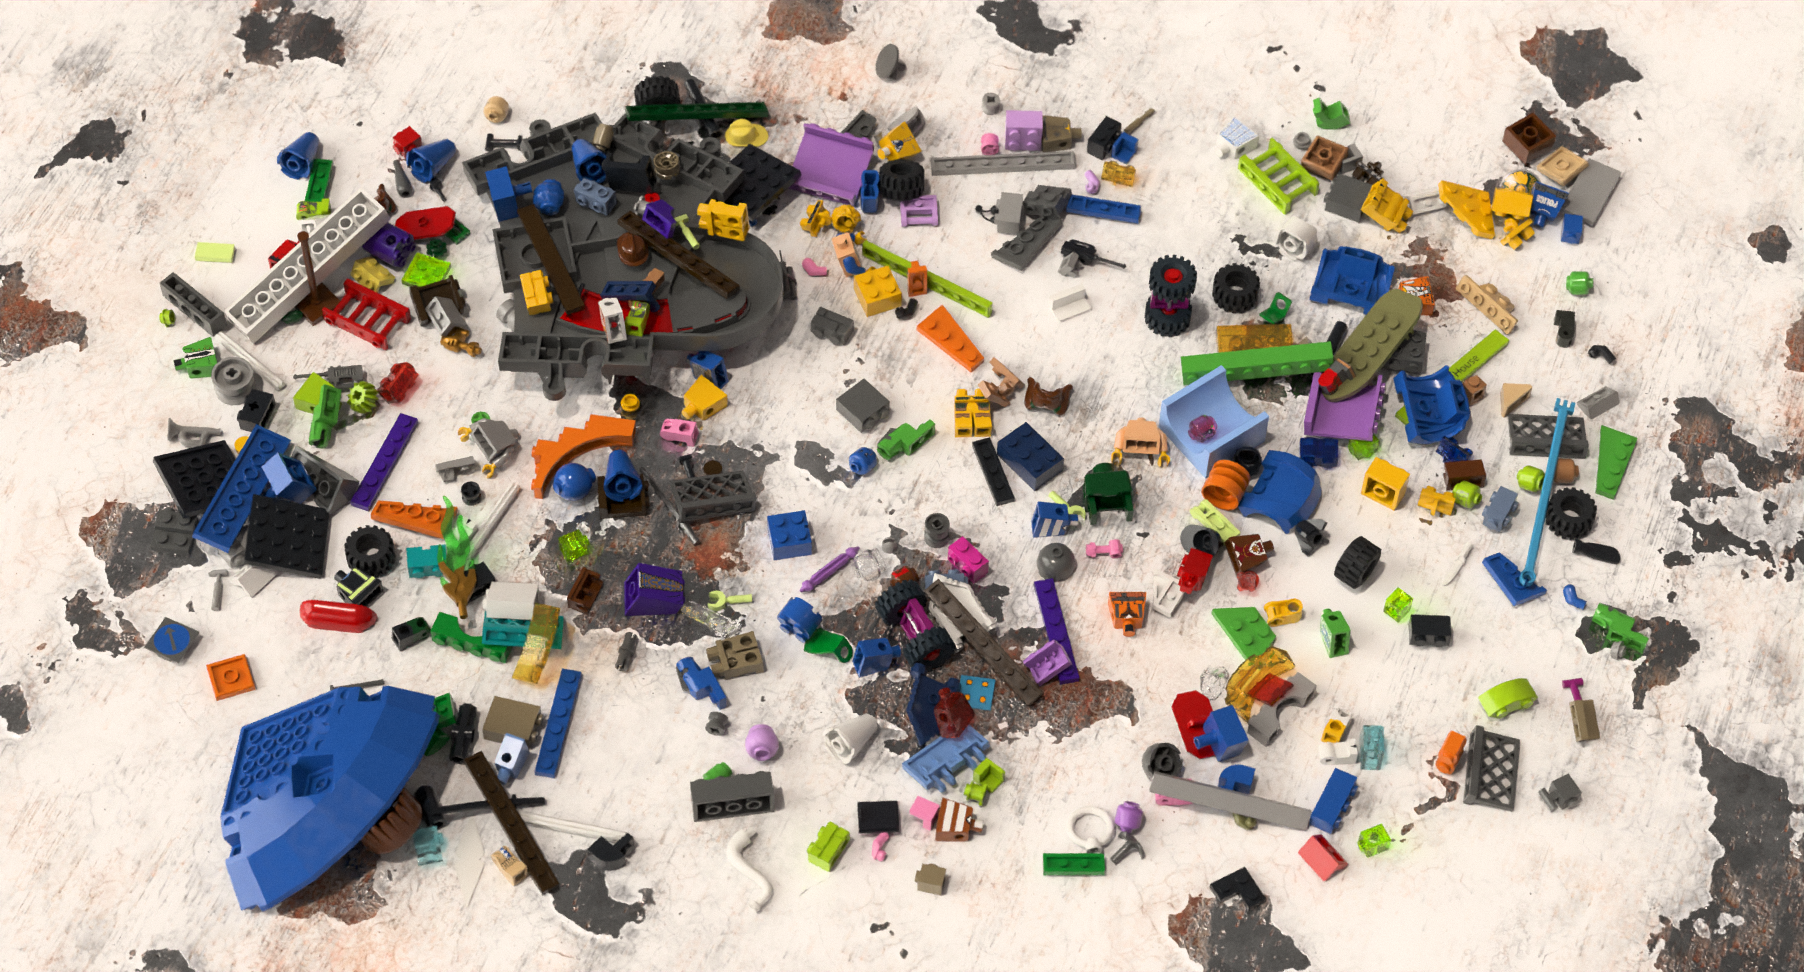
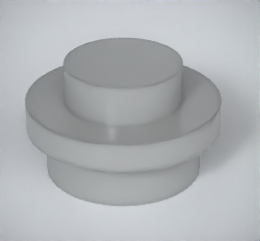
[1293,132,1311,149]
[1610,641,1626,660]

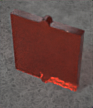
[1247,673,1293,707]

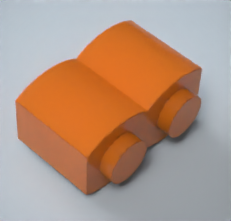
[1435,731,1467,774]

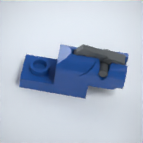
[676,657,727,710]

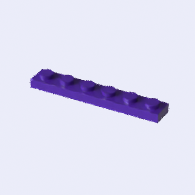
[350,413,418,512]
[1034,578,1079,685]

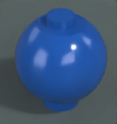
[553,463,596,501]

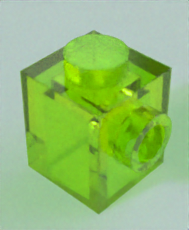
[1348,434,1380,461]

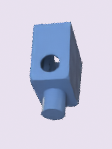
[494,733,530,785]

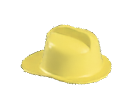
[725,119,768,147]

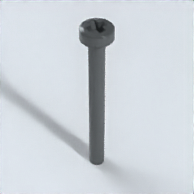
[330,679,384,691]

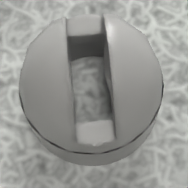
[882,537,897,554]

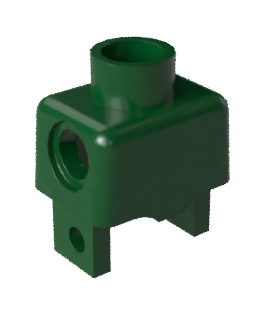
[1083,463,1134,525]

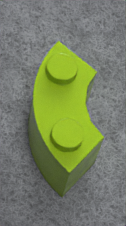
[1478,678,1538,719]

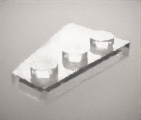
[681,600,742,639]

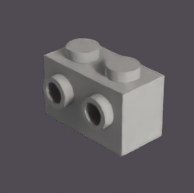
[994,192,1023,234]

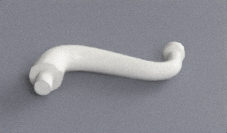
[726,827,772,913]

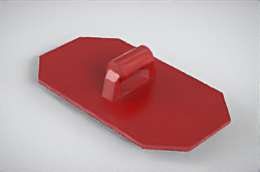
[395,206,456,240]
[1171,690,1215,759]

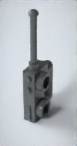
[293,365,363,392]

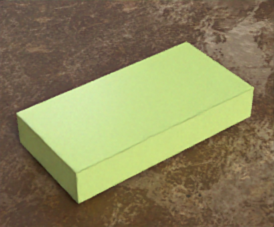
[195,242,235,263]

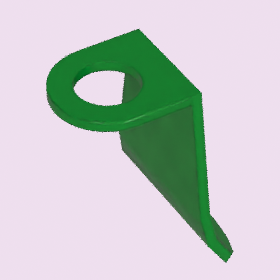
[804,627,853,663]

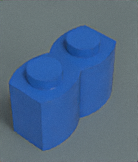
[860,170,879,213]

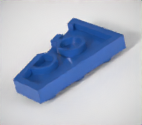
[1482,552,1547,606]

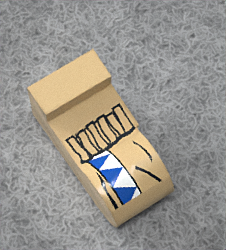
[491,846,528,887]

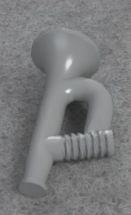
[167,418,221,447]

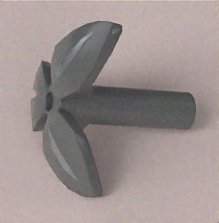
[1110,831,1144,864]

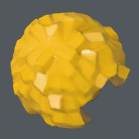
[832,205,861,233]

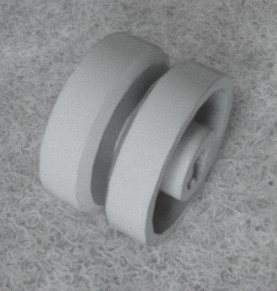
[211,357,256,405]

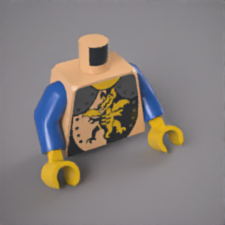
[832,231,876,277]

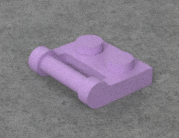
[900,195,938,226]

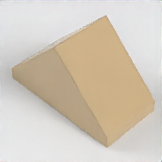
[1500,383,1532,418]

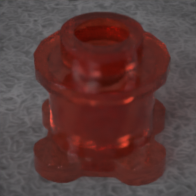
[1236,570,1259,592]

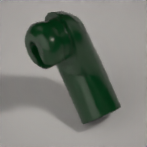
[280,310,303,325]

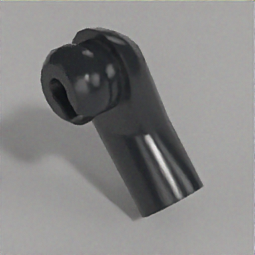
[895,298,918,320]

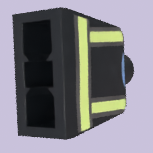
[334,568,383,607]

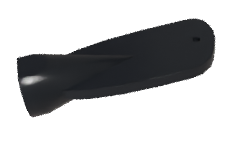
[1572,539,1621,564]

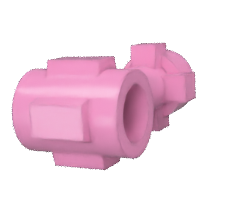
[1086,539,1123,558]

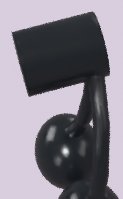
[975,205,999,224]

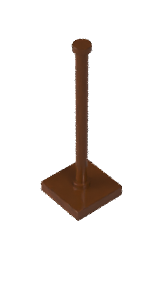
[294,231,340,326]

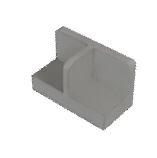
[425,296,467,337]

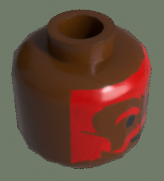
[889,566,920,587]

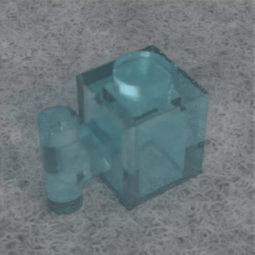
[413,826,444,866]

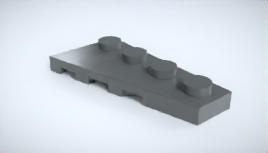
[991,216,1062,271]

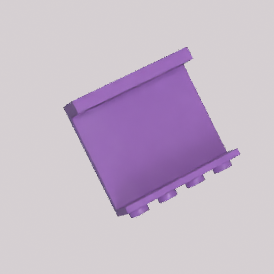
[788,123,874,207]
[1304,372,1386,441]

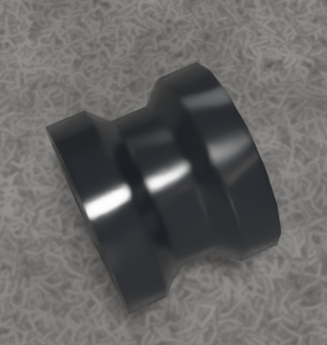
[461,481,481,506]

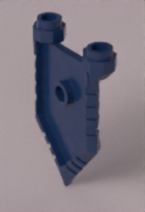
[906,663,961,746]

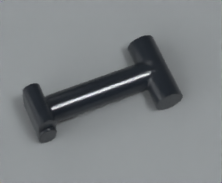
[485,133,523,152]
[679,454,704,493]

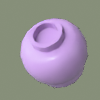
[745,724,779,761]

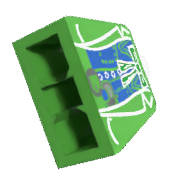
[1320,608,1351,658]

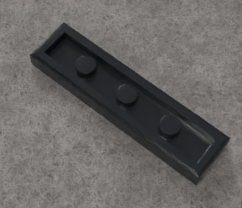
[972,437,1015,506]

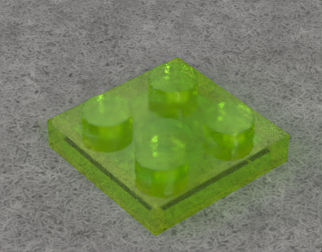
[401,252,451,288]

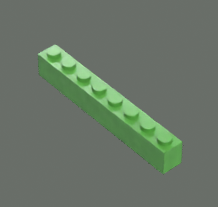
[1181,341,1333,386]

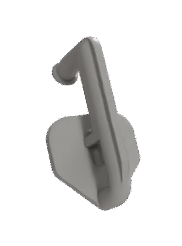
[872,106,924,148]

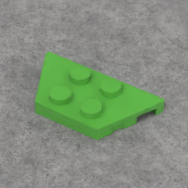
[1211,607,1276,670]

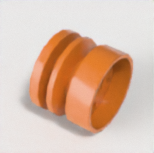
[1201,460,1251,511]

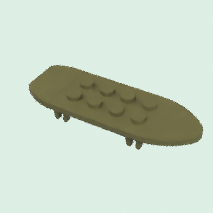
[1322,289,1423,402]

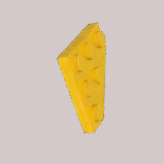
[1438,180,1495,239]

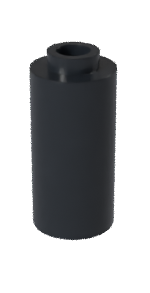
[414,785,447,831]

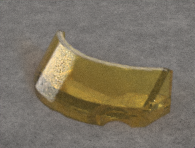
[512,603,560,685]
[1225,646,1296,723]

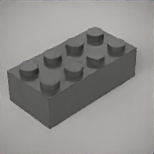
[690,771,775,822]

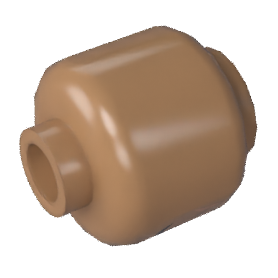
[1554,458,1579,483]

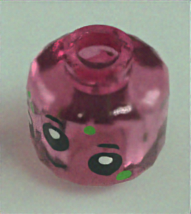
[1188,414,1217,443]

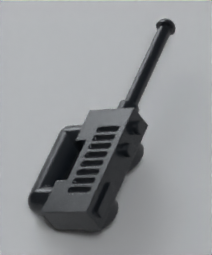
[1060,239,1126,269]

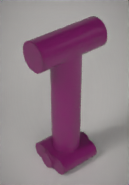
[1562,678,1583,701]

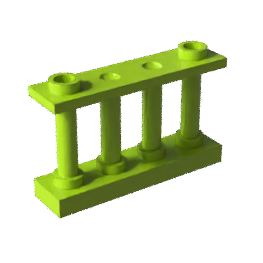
[1238,137,1319,215]

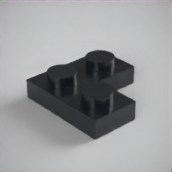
[1209,867,1266,911]

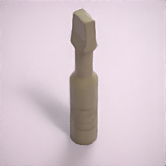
[1124,108,1155,134]

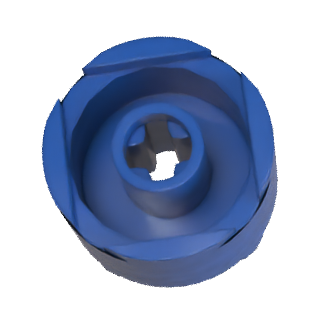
[777,597,823,643]

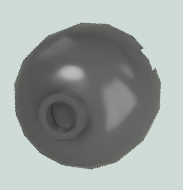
[1036,543,1075,582]
[1142,742,1183,780]

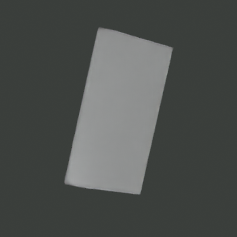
[1577,386,1620,419]

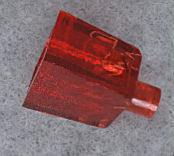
[934,688,975,738]

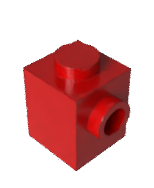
[393,126,422,159]

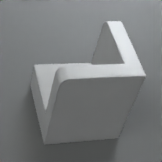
[1339,143,1363,174]

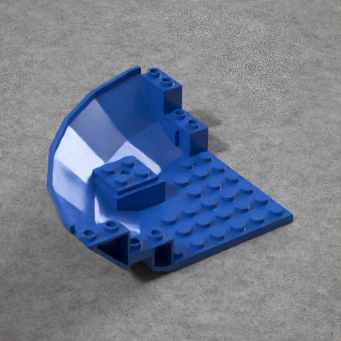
[220,686,440,911]

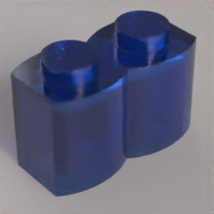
[1299,437,1338,469]

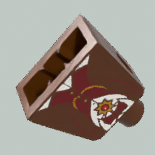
[1224,534,1274,577]

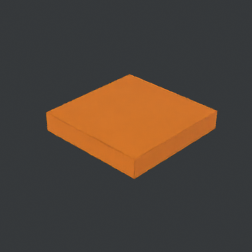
[206,654,256,701]

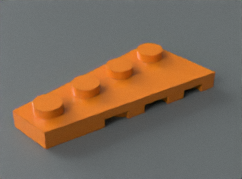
[917,305,984,372]
[371,500,458,539]

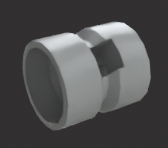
[496,299,515,332]

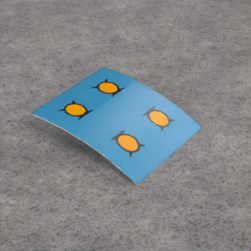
[956,675,995,711]

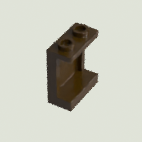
[409,275,466,326]
[597,474,650,519]

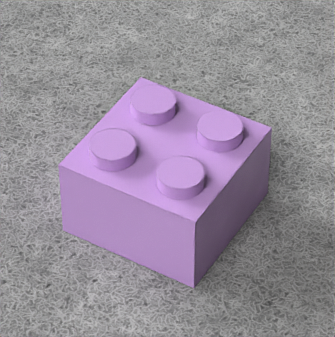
[1005,110,1043,151]

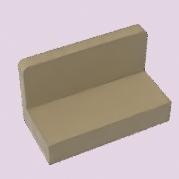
[1569,699,1600,742]

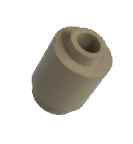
[592,124,614,152]

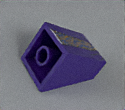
[624,563,685,616]

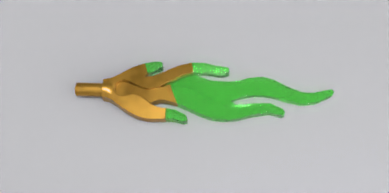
[437,496,477,619]

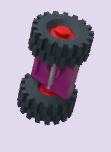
[1144,254,1197,337]
[875,579,956,672]

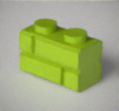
[807,822,850,872]

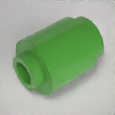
[703,762,733,780]

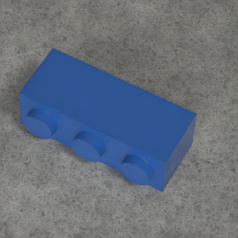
[1309,767,1359,834]

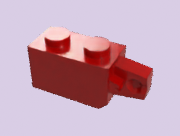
[1177,548,1213,594]

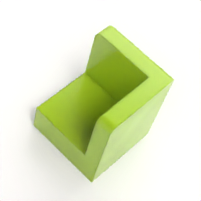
[973,757,1005,794]

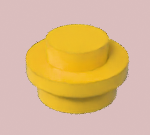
[621,394,640,412]

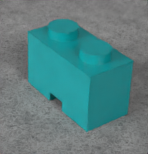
[406,544,448,578]

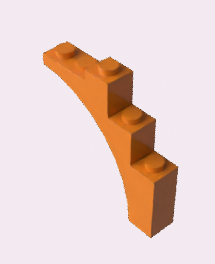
[531,414,636,499]

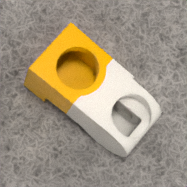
[1321,708,1353,743]

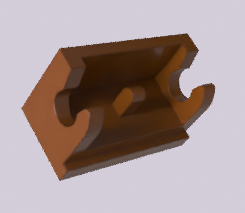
[1443,459,1486,491]
[567,567,604,615]

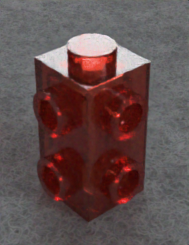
[377,362,419,404]

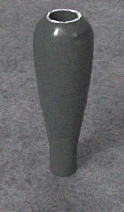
[393,160,412,197]

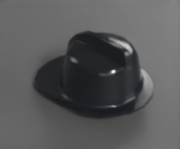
[1180,524,1224,557]

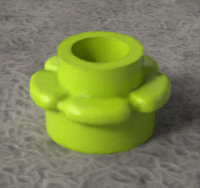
[159,309,175,327]

